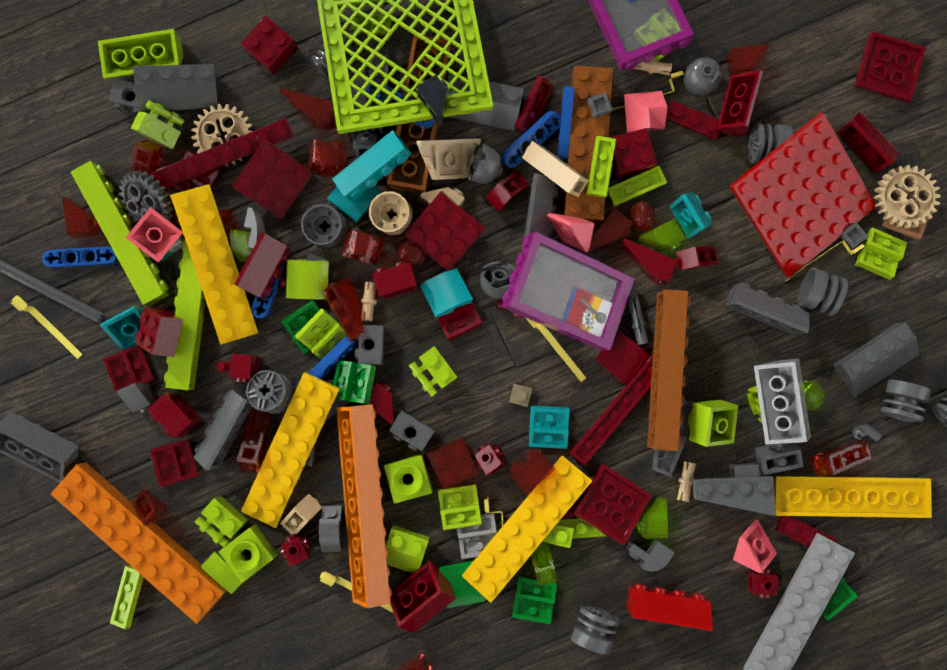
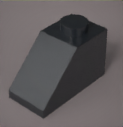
[416,75,448,126]

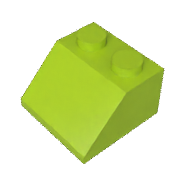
[386,525,430,573]

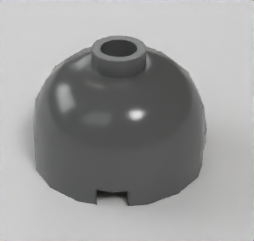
[683,57,722,97]
[468,144,503,184]
[480,261,516,299]

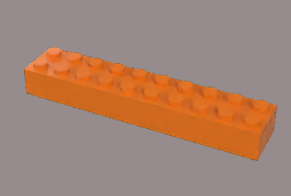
[336,405,391,608]
[51,462,227,624]

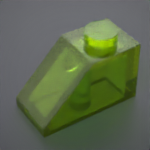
[638,218,685,250]
[230,230,252,262]
[803,380,826,410]
[638,496,668,539]
[531,542,557,586]

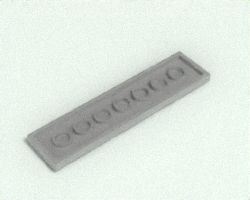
[743,533,855,670]

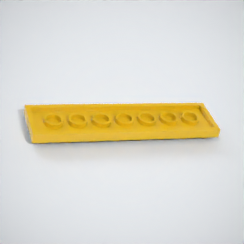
[170,185,258,344]
[241,372,340,528]
[462,456,592,603]
[774,476,932,518]

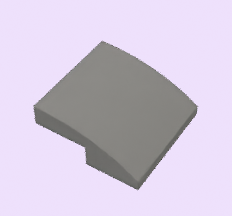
[244,207,266,250]
[457,513,497,560]

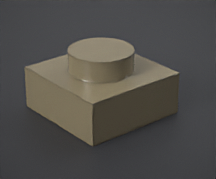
[509,384,532,407]

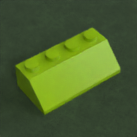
[98,29,183,79]

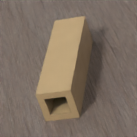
[522,141,589,197]

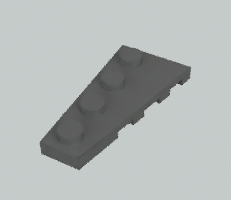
[652,400,693,477]
[693,476,775,516]

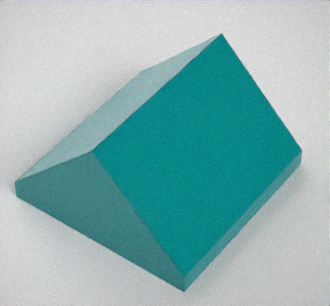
[100,306,145,350]

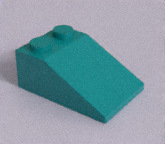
[669,192,712,239]

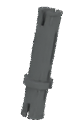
[628,287,649,345]

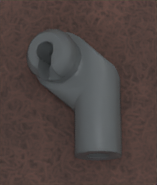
[852,424,882,441]

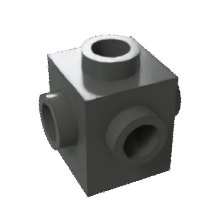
[353,132,377,159]

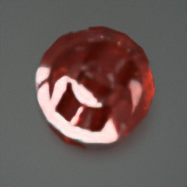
[308,139,347,177]
[341,229,384,265]

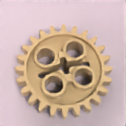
[191,104,253,167]
[874,165,941,229]

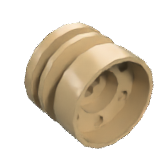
[369,191,413,235]

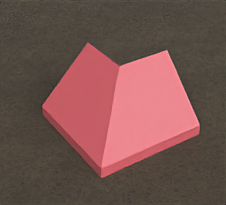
[623,91,667,133]
[126,207,183,262]
[547,213,594,253]
[733,520,777,573]

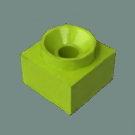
[688,400,739,447]
[384,454,433,504]
[219,524,278,583]

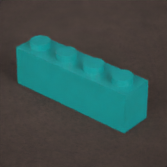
[333,130,412,201]

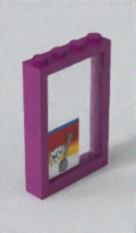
[588,0,694,71]
[502,232,634,351]

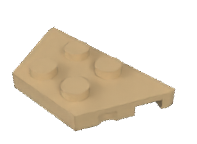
[417,139,481,180]

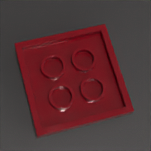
[854,31,927,103]
[232,139,313,220]
[405,190,486,271]
[573,464,652,546]

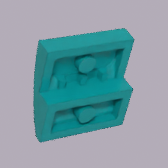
[327,186,382,223]
[420,268,473,318]
[529,405,570,449]

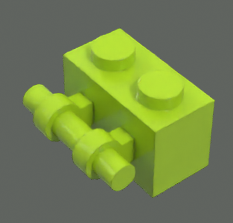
[131,100,184,149]
[409,346,458,397]
[195,495,249,548]

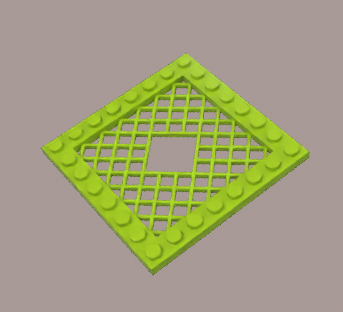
[317,0,493,134]

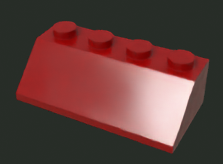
[626,583,713,631]

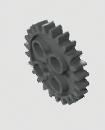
[119,170,174,223]

